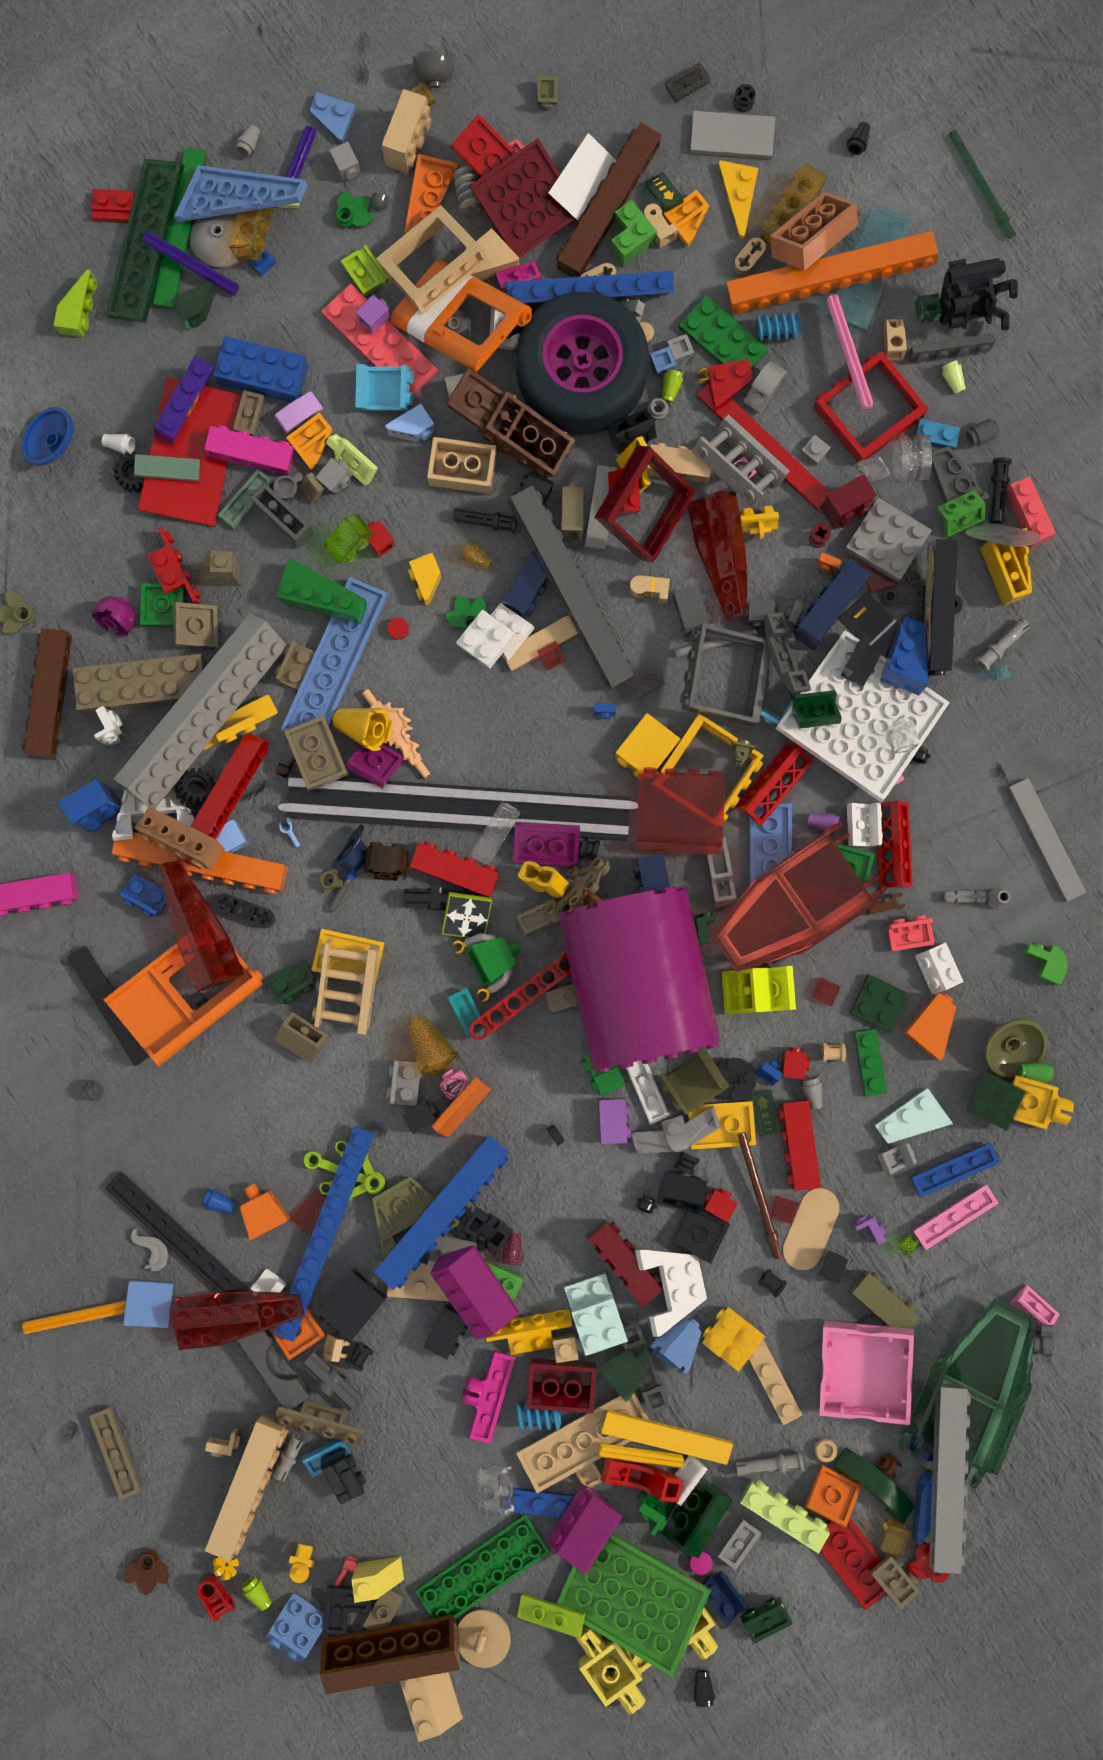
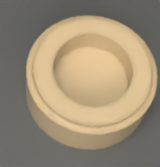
[814,1438,837,1462]

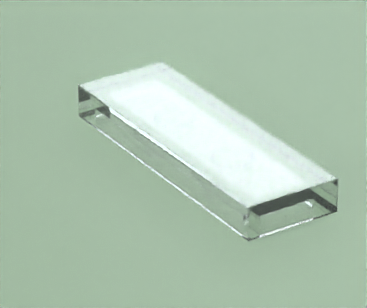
[470,801,521,865]

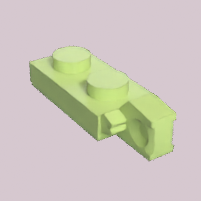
[326,434,378,485]

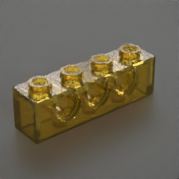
[760,163,827,246]
[229,207,273,261]

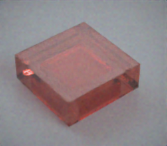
[537,641,566,671]
[812,978,841,1006]
[771,1196,798,1224]

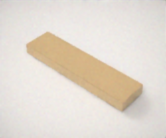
[504,615,578,672]

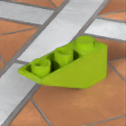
[53,270,97,338]

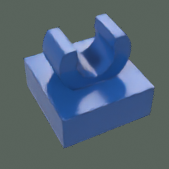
[246,245,276,277]
[755,1058,783,1086]

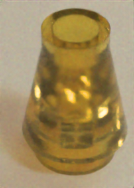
[460,541,492,570]

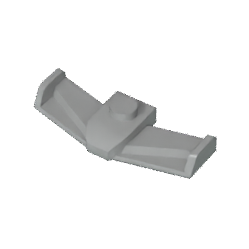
[631,1106,721,1154]

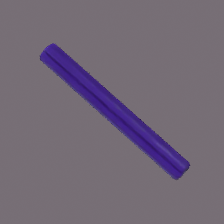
[142,231,239,296]

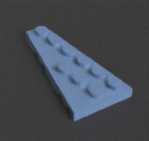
[174,165,308,222]

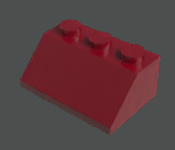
[527,1358,596,1413]

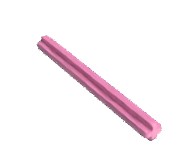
[826,294,873,410]

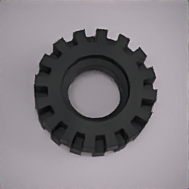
[113,451,144,493]
[175,768,216,810]

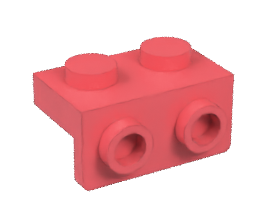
[886,915,934,951]

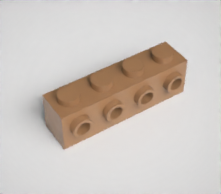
[135,806,225,871]

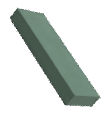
[134,454,200,482]
[217,468,274,530]

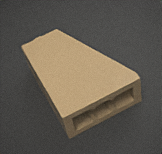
[470,228,520,281]

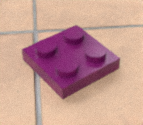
[346,744,405,789]

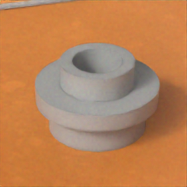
[648,398,669,420]

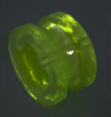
[898,1233,919,1256]

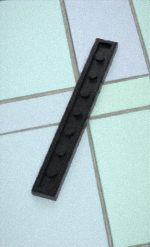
[105,1172,249,1306]

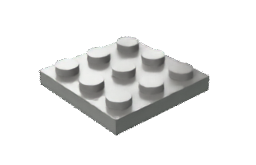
[845,498,932,583]

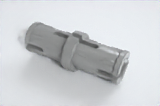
[273,1434,305,1482]

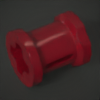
[809,524,831,548]

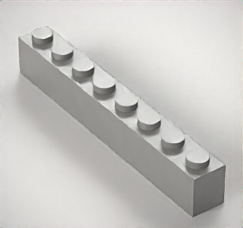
[929,1383,971,1574]

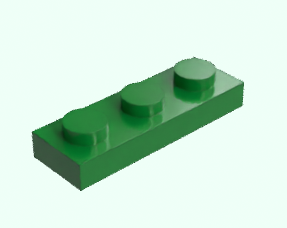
[854,1029,887,1097]

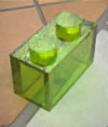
[323,514,373,564]

